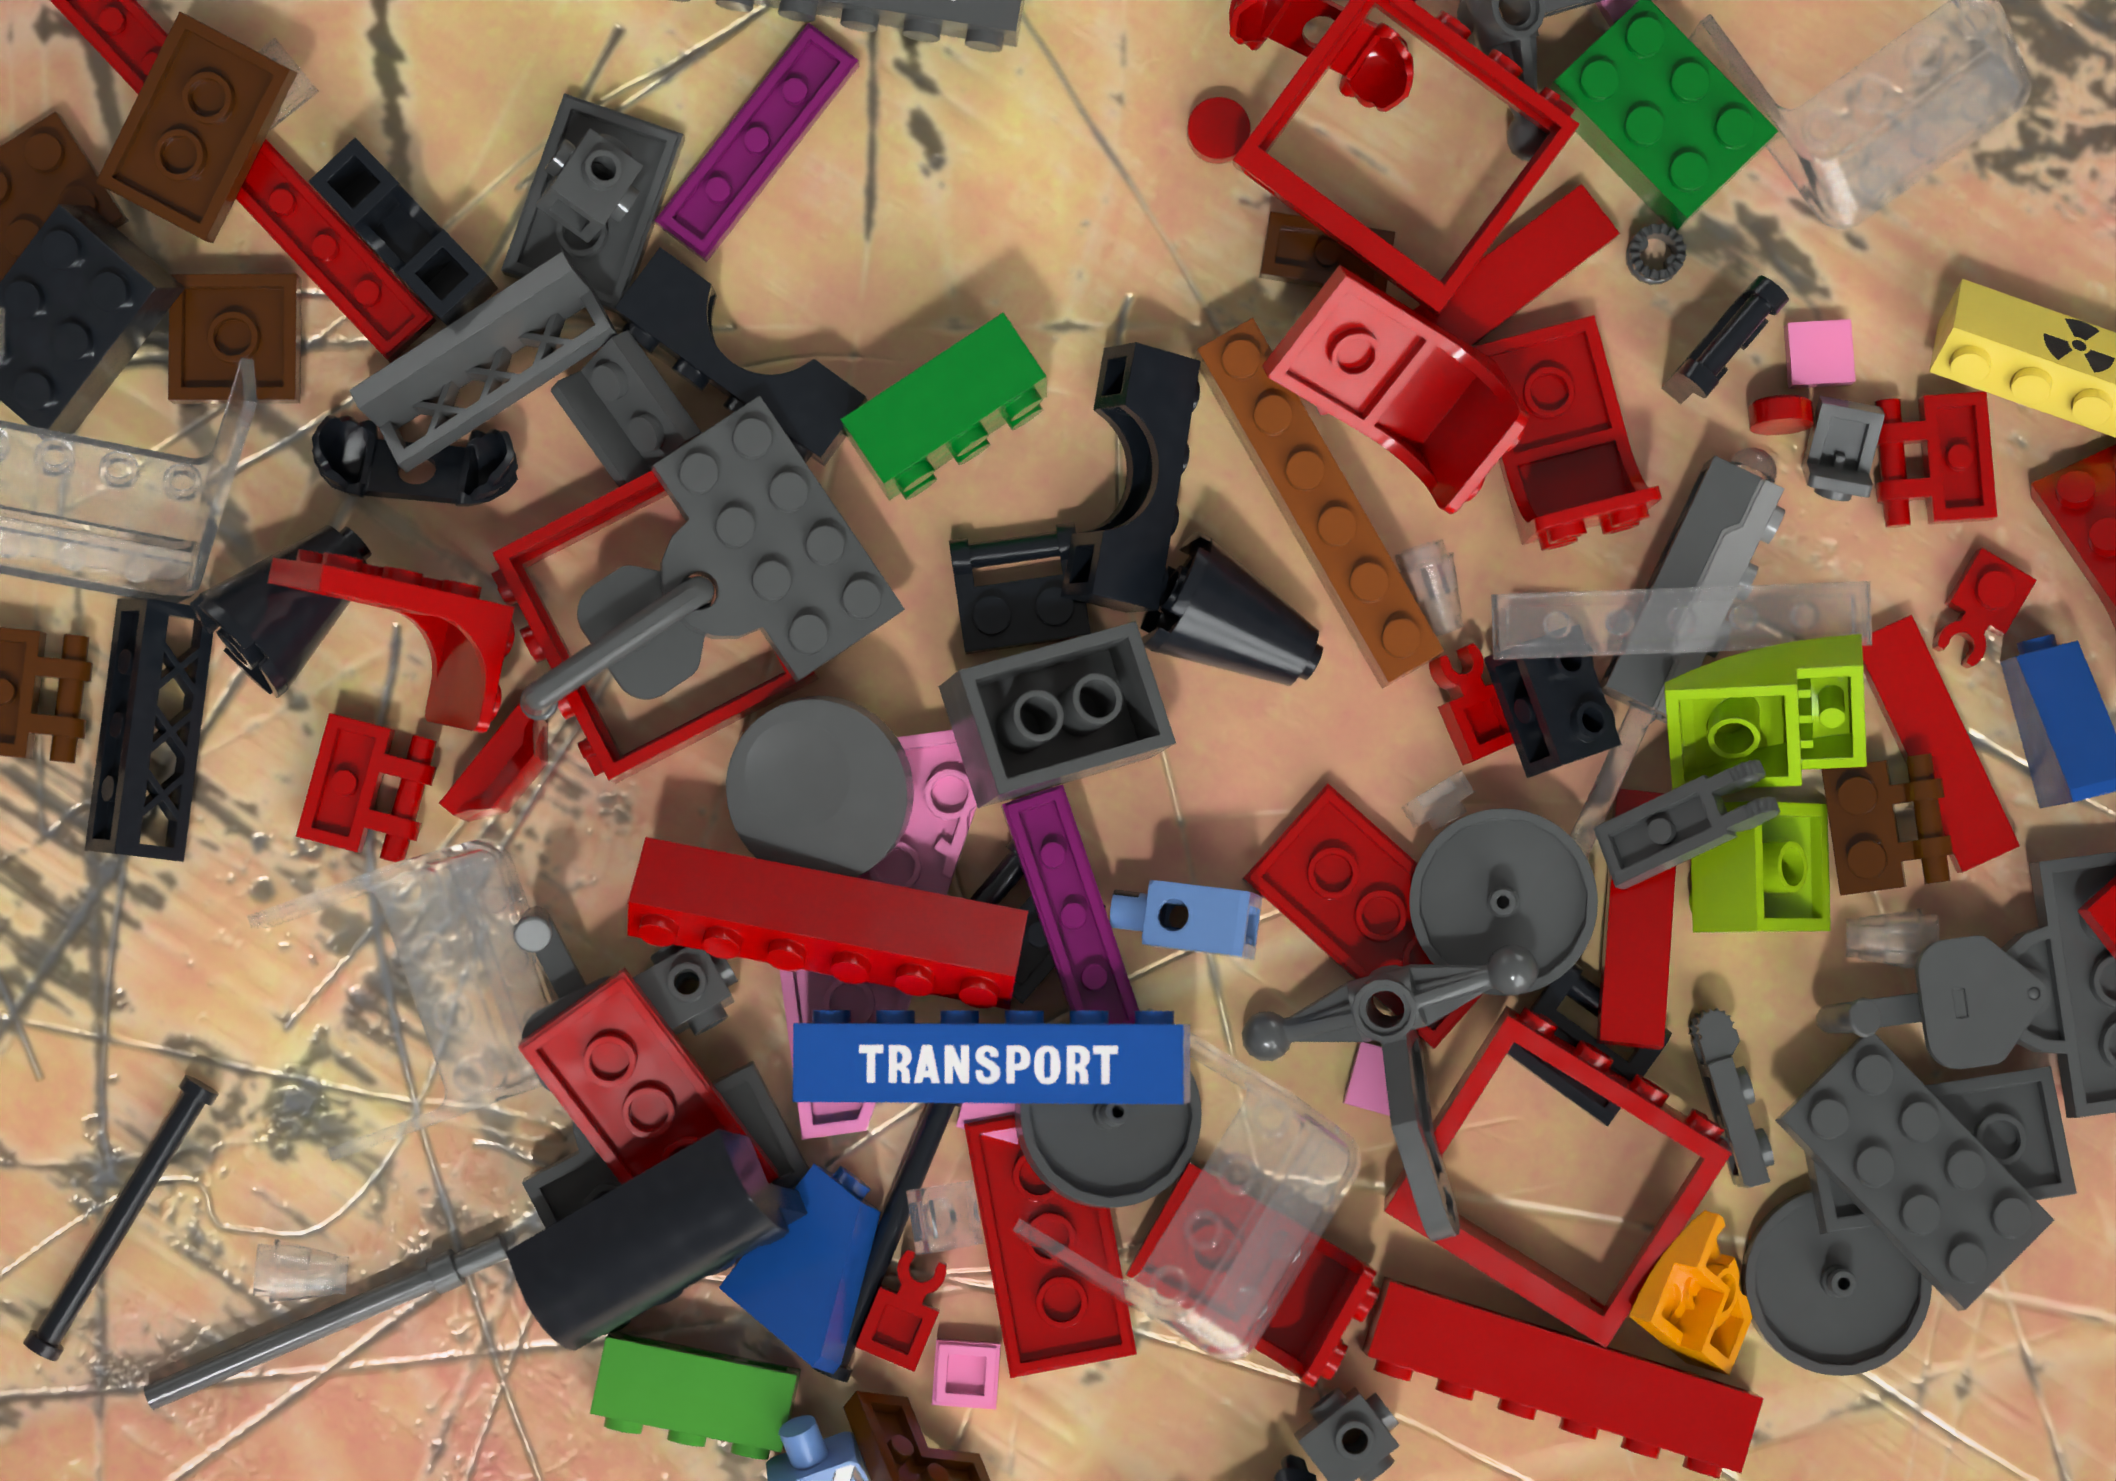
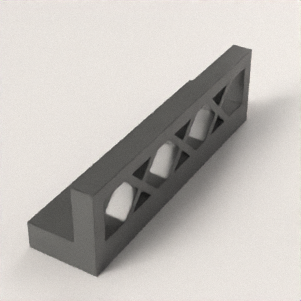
[349,252,618,473]

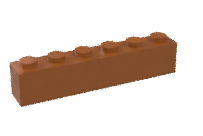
[1195,318,1444,689]

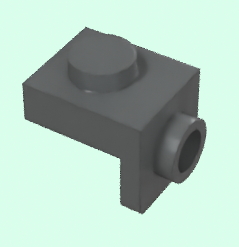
[1801,396,1885,501]

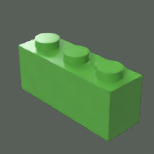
[590,1332,801,1460]

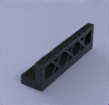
[85,598,213,862]

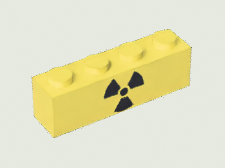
[1929,279,2116,438]

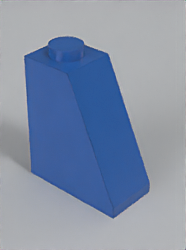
[2000,634,2116,808]
[719,1164,881,1374]

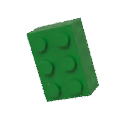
[1550,0,1778,232]
[841,312,1047,500]

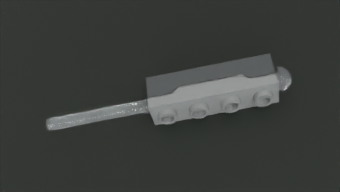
[1570,447,1785,859]

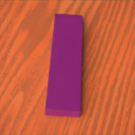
[655,23,860,263]
[1001,784,1139,1024]

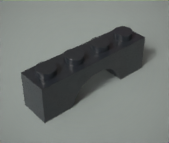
[615,247,868,466]
[1061,342,1201,613]

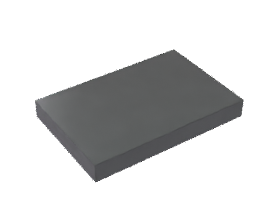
[501,94,685,313]

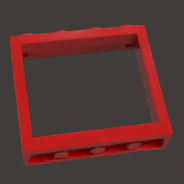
[1232,0,1580,317]
[491,471,818,784]
[1384,1005,1732,1348]

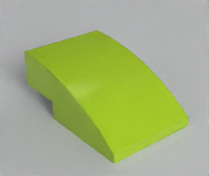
[1665,634,1867,790]

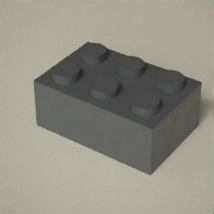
[938,621,1176,808]

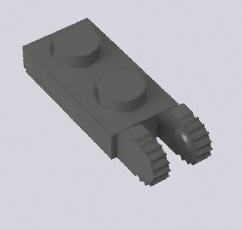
[1594,760,1780,890]
[1688,1008,1774,1188]

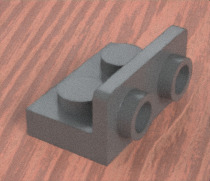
[551,330,702,487]

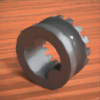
[1626,223,1687,285]

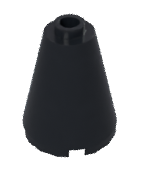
[190,525,372,698]
[1140,532,1323,686]

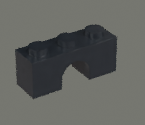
[309,138,498,326]

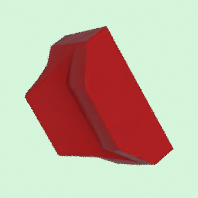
[439,703,548,822]

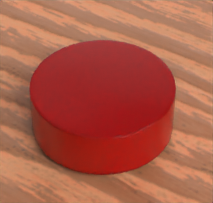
[1187,97,1251,164]
[1748,395,1814,435]

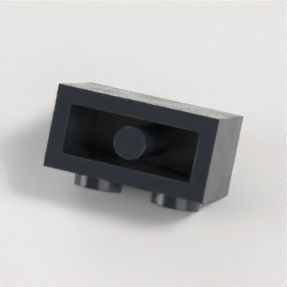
[1484,624,1622,778]

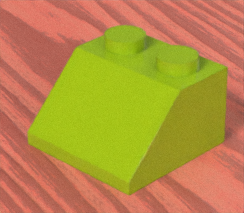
[1689,801,1831,933]

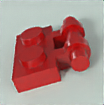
[1875,391,1998,528]
[296,713,437,864]

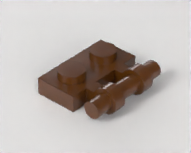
[0,627,93,764]
[1821,754,1953,896]

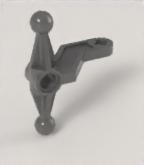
[1457,0,1604,161]
[1242,945,1538,1242]

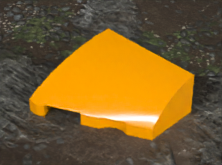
[1629,1210,1753,1376]

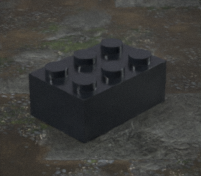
[0,204,185,437]

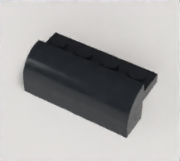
[506,1129,808,1351]

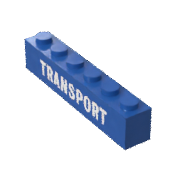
[793,1010,1190,1104]

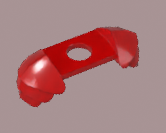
[1229,0,1414,112]

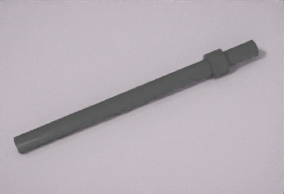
[144,1235,508,1410]

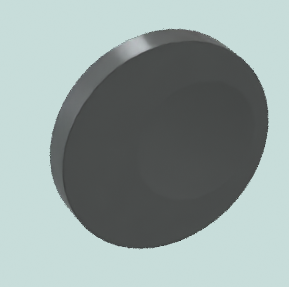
[726,696,914,877]
[1409,808,1598,996]
[1015,1070,1202,1208]
[1741,1189,1932,1376]

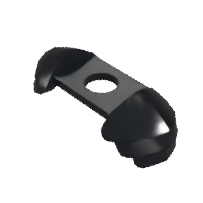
[312,415,518,506]

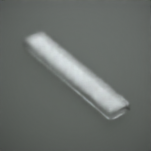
[1491,581,1872,660]

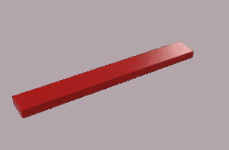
[50,0,437,363]

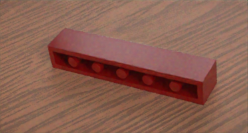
[627,837,1028,1010]
[1362,1277,1764,1479]

